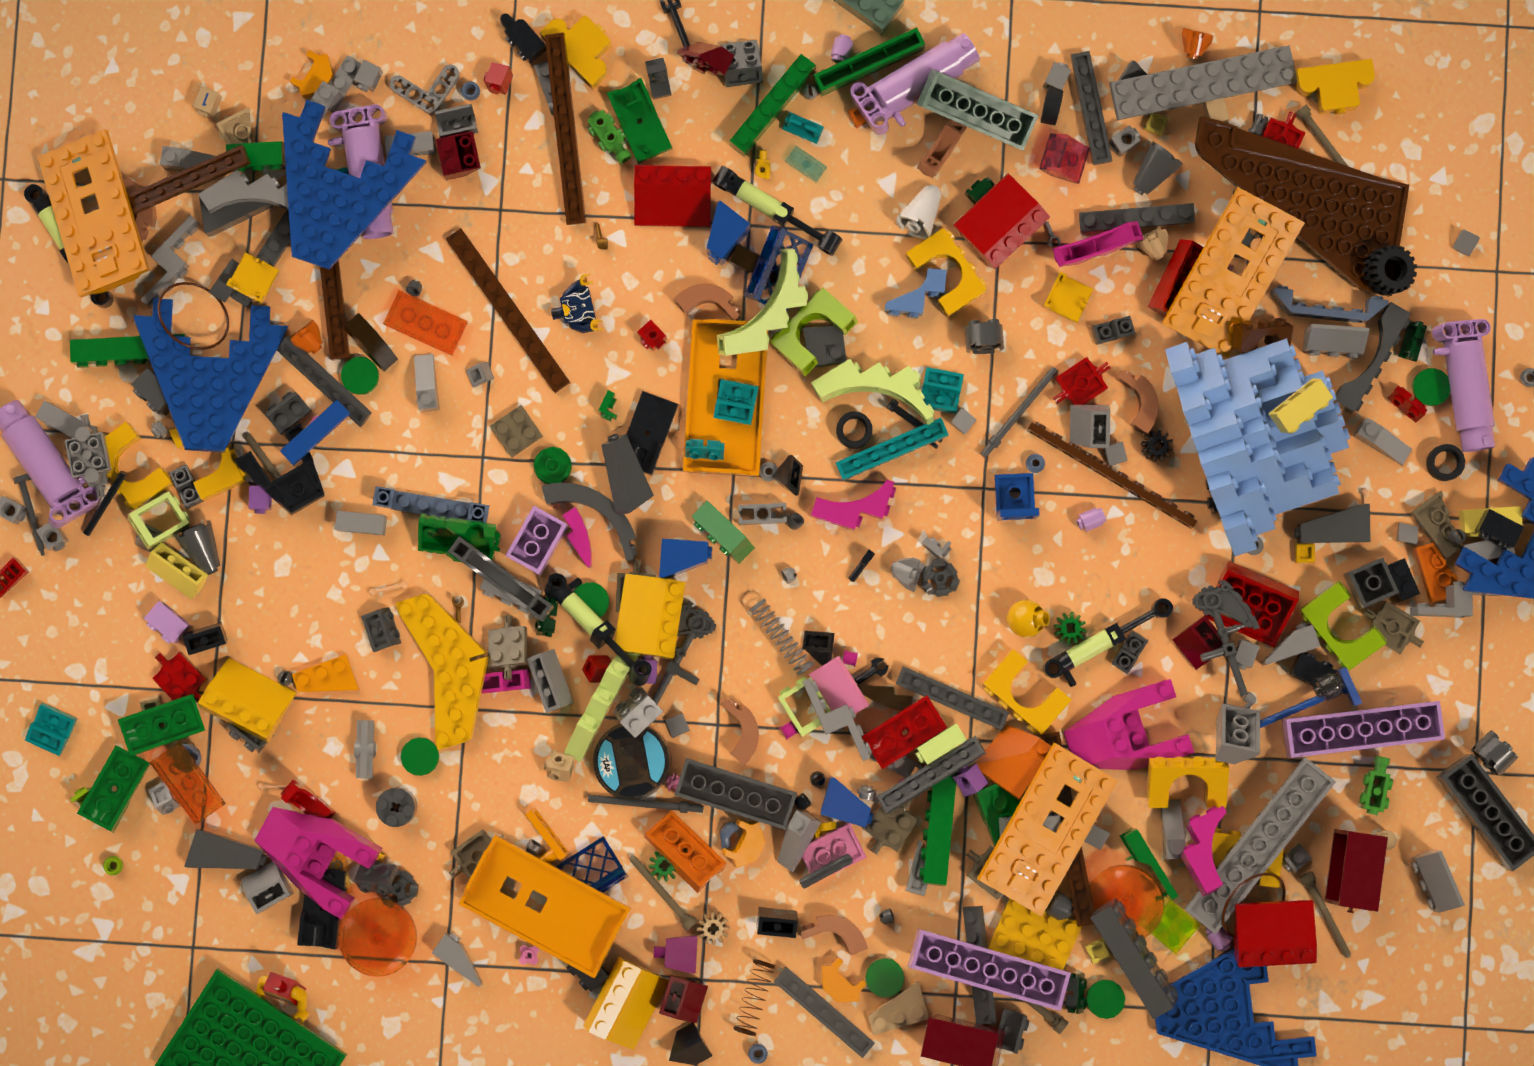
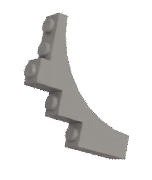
[198,170,289,214]

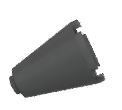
[1132,141,1183,195]
[174,520,220,575]

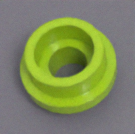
[103,856,123,875]

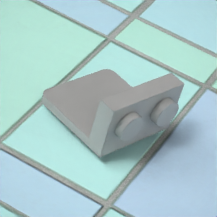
[614,687,663,738]

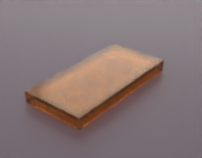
[383,290,468,356]
[150,741,226,825]

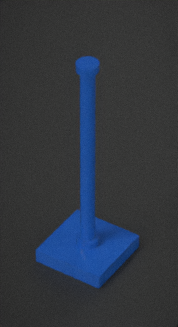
[1260,667,1362,728]

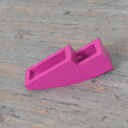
[563,507,592,568]
[481,669,531,694]

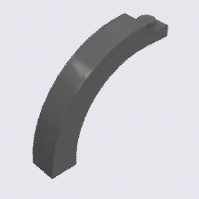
[542,483,637,562]

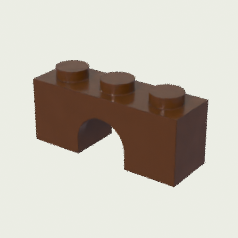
[1231,318,1293,352]

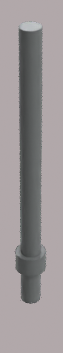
[980,366,1058,459]
[588,795,704,813]

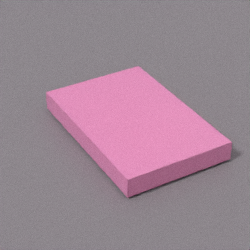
[809,656,869,714]
[802,823,867,877]

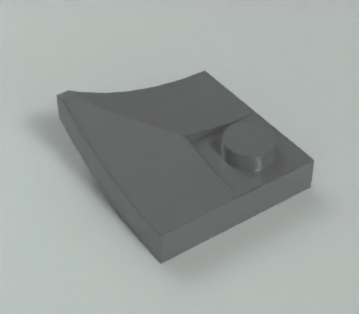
[803,326,847,368]

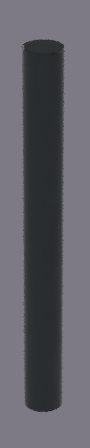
[83,471,127,536]

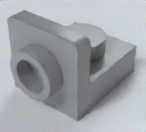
[921,537,951,558]
[148,781,180,815]
[1282,843,1312,874]

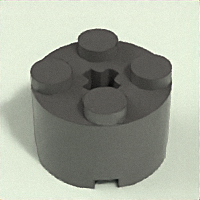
[964,319,1004,354]
[1471,730,1518,776]
[376,788,418,827]

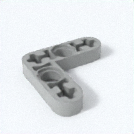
[390,64,460,115]

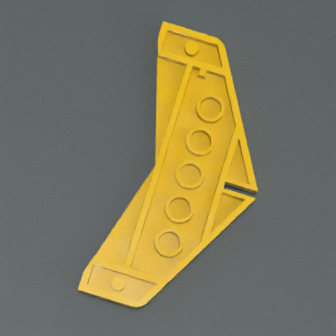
[396,594,489,750]

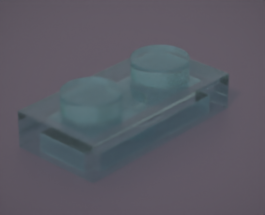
[785,146,827,183]

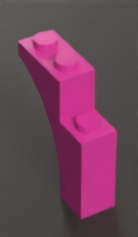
[1053,221,1144,267]
[811,480,896,531]
[1180,806,1227,897]

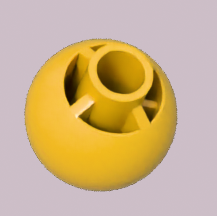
[1006,599,1050,638]

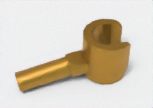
[595,223,608,250]
[452,596,464,623]

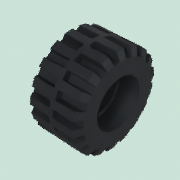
[1363,245,1417,296]

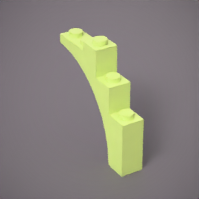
[717,248,808,356]
[811,359,935,425]
[564,652,640,763]

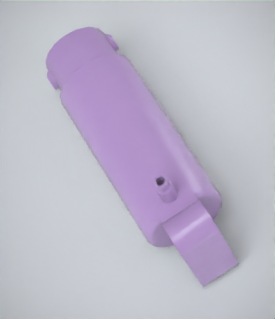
[851,33,980,135]
[328,104,394,239]
[1432,319,1495,452]
[0,400,100,528]

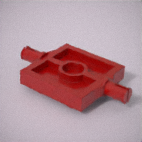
[1262,112,1306,149]
[1053,357,1111,405]
[152,652,207,703]

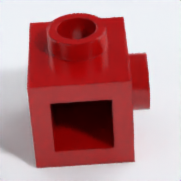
[484,62,514,95]
[637,319,667,351]

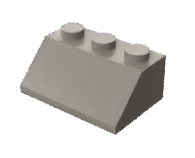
[1303,324,1369,359]
[1215,703,1260,764]
[1411,849,1465,913]

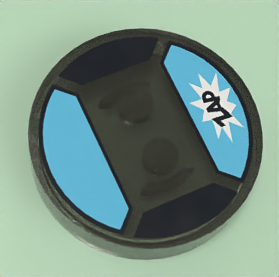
[593,724,672,800]

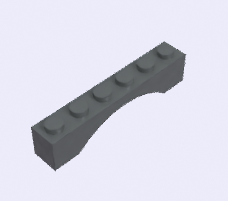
[1334,302,1411,414]
[448,536,554,622]

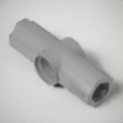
[354,720,376,779]

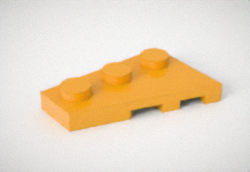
[292,654,360,692]

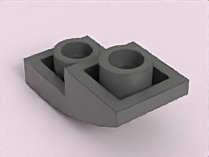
[209,259,239,303]
[1091,316,1136,345]
[169,464,204,509]
[1111,630,1149,674]

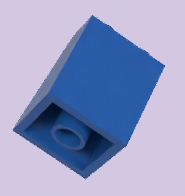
[707,200,750,266]
[659,539,713,579]
[820,776,873,828]

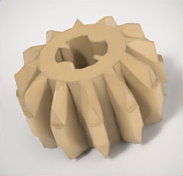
[697,912,730,945]

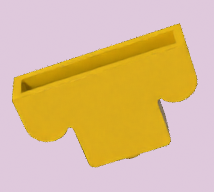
[540,15,611,90]
[1295,59,1375,115]

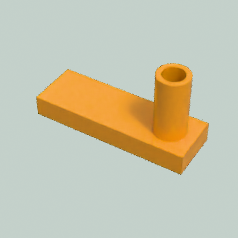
[525,808,570,864]

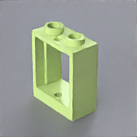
[128,491,190,551]
[778,676,831,737]
[914,723,967,765]

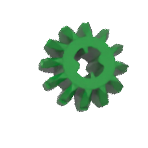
[1053,612,1086,645]
[648,851,677,882]

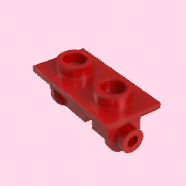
[1387,385,1428,423]

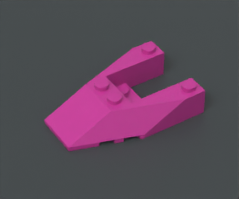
[1064,679,1194,770]
[254,807,383,919]

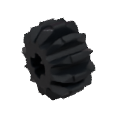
[1141,430,1173,462]

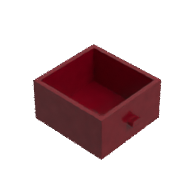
[1324,829,1388,913]
[920,1014,1006,1066]

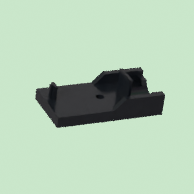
[626,391,679,476]
[297,869,347,950]

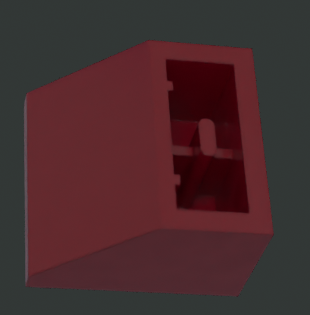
[677,42,735,76]
[436,131,481,181]
[1172,615,1223,670]
[659,974,708,1023]

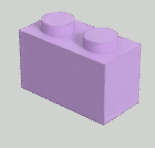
[144,601,192,644]

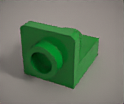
[598,390,617,421]

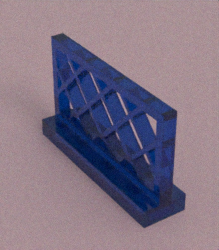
[744,225,814,311]
[555,836,629,893]

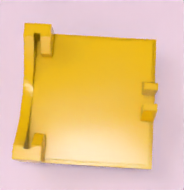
[226,252,280,304]
[1043,271,1094,323]

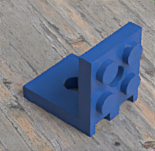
[994,473,1039,521]

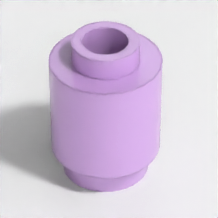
[831,35,853,63]
[1076,508,1106,532]
[1204,926,1233,952]

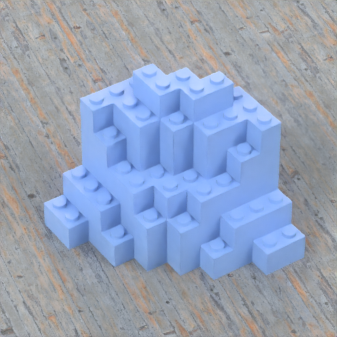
[1165,338,1350,556]

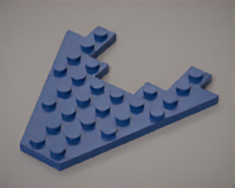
[282,100,427,270]
[134,298,288,453]
[1455,457,1534,599]
[1155,948,1317,1066]

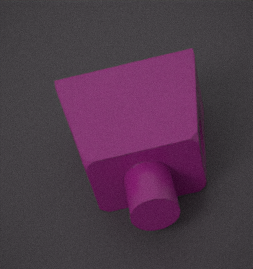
[653,935,698,974]

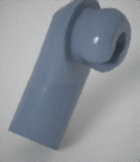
[720,821,739,849]

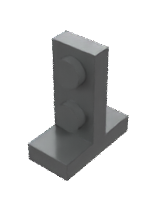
[645,58,672,100]

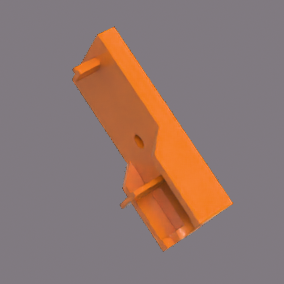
[644,810,727,893]

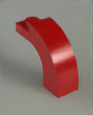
[280,779,336,819]

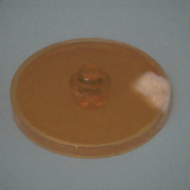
[1090,864,1164,938]
[339,898,417,977]

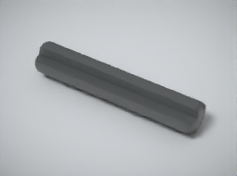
[799,854,853,889]

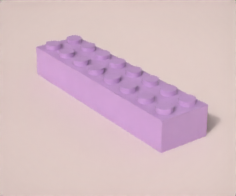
[1282,701,1445,758]
[907,929,1071,1011]

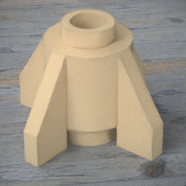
[1135,226,1169,261]

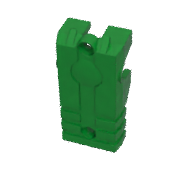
[418,513,501,562]

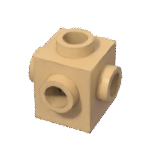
[544,752,574,783]

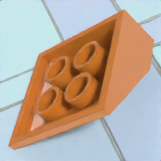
[974,724,1051,800]

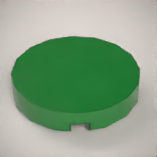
[341,357,379,395]
[1412,368,1450,406]
[534,447,572,484]
[574,582,609,618]
[400,737,440,776]
[865,958,904,998]
[1086,979,1125,1019]

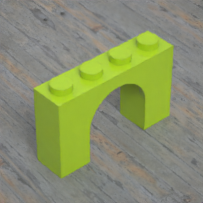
[770,288,858,376]
[1301,580,1387,671]

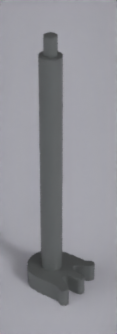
[13,474,45,556]

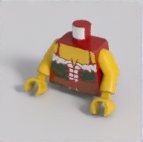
[255,972,309,1023]

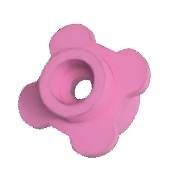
[666,772,680,792]
[519,945,539,965]

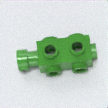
[587,110,632,164]
[1359,756,1393,815]

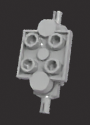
[64,414,112,499]

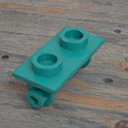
[782,112,824,144]
[685,439,725,461]

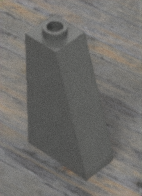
[199,197,273,237]
[601,433,654,515]
[1294,504,1371,543]
[184,829,267,869]

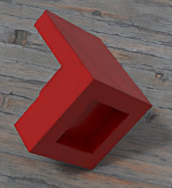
[582,655,612,683]

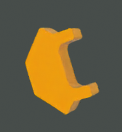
[290,50,334,98]
[721,819,766,868]
[822,957,867,1002]

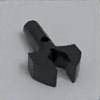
[849,549,875,582]
[854,658,889,684]

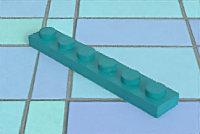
[835,418,949,481]

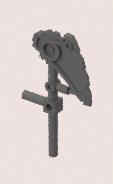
[1192,580,1260,697]
[652,601,716,705]

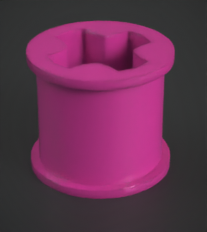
[843,649,858,667]
[779,721,798,740]

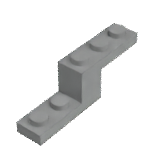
[299,55,361,123]
[141,215,200,308]
[1410,581,1503,618]
[802,678,872,761]

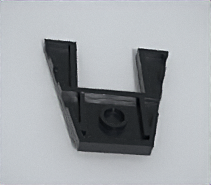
[234,423,325,516]

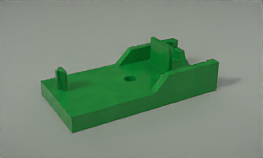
[607,78,673,164]
[118,694,205,757]
[77,745,151,833]
[973,783,1020,847]
[1119,828,1178,900]

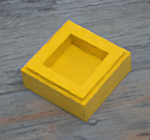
[1294,543,1315,563]

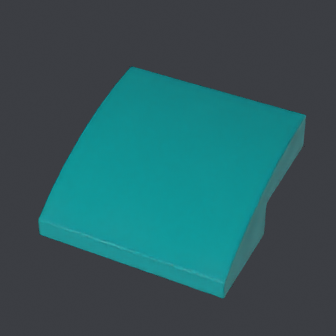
[922,367,964,414]
[713,379,759,425]
[24,703,78,756]

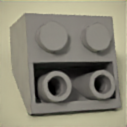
[1069,405,1110,448]
[241,861,294,914]

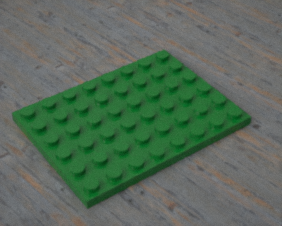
[155,968,348,1066]

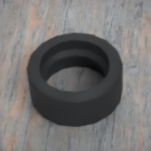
[1041,87,1063,126]
[836,411,872,449]
[1426,444,1466,481]

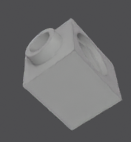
[354,60,383,92]
[1043,62,1071,90]
[1109,125,1141,157]
[0,496,27,524]
[36,523,69,552]
[1234,639,1260,670]

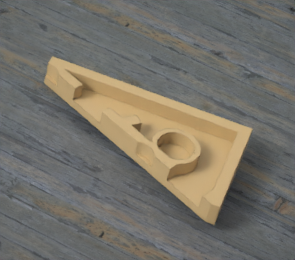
[216,107,253,184]

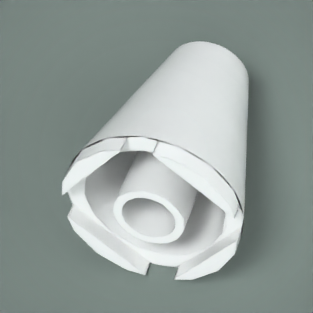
[896,185,942,239]

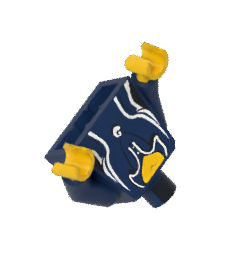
[551,273,603,333]

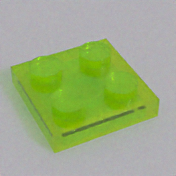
[1145,900,1201,955]

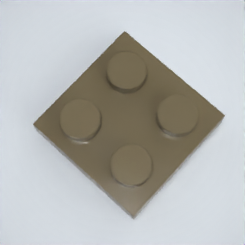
[490,405,544,458]

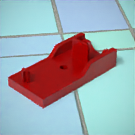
[862,695,948,770]

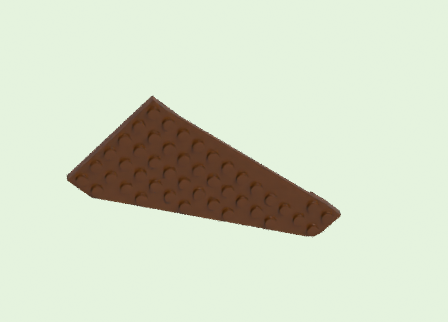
[1195,116,1410,297]

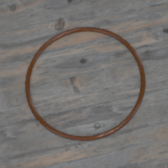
[157,282,229,350]
[1222,873,1286,937]

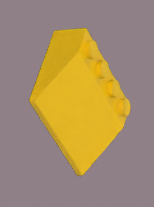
[615,574,686,659]
[198,658,297,743]
[583,956,669,1050]

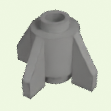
[891,557,926,592]

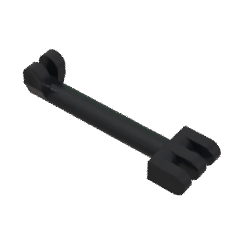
[659,0,690,48]
[886,398,943,449]

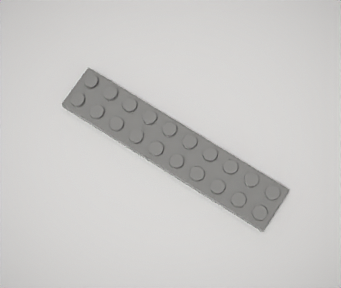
[1109,45,1297,121]
[1184,757,1336,934]

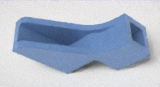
[884,268,947,319]

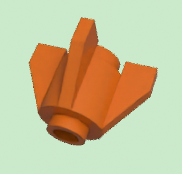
[1182,28,1214,59]
[290,320,323,354]

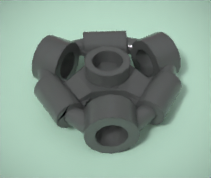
[921,558,960,597]
[382,870,419,908]

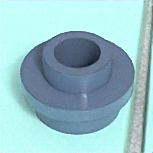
[461,81,480,101]
[1026,454,1045,473]
[748,1044,768,1064]

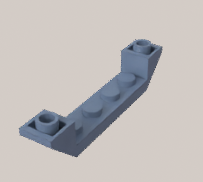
[1271,285,1389,324]
[372,486,490,523]

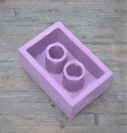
[505,506,569,576]

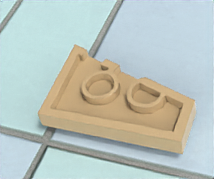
[868,981,929,1035]

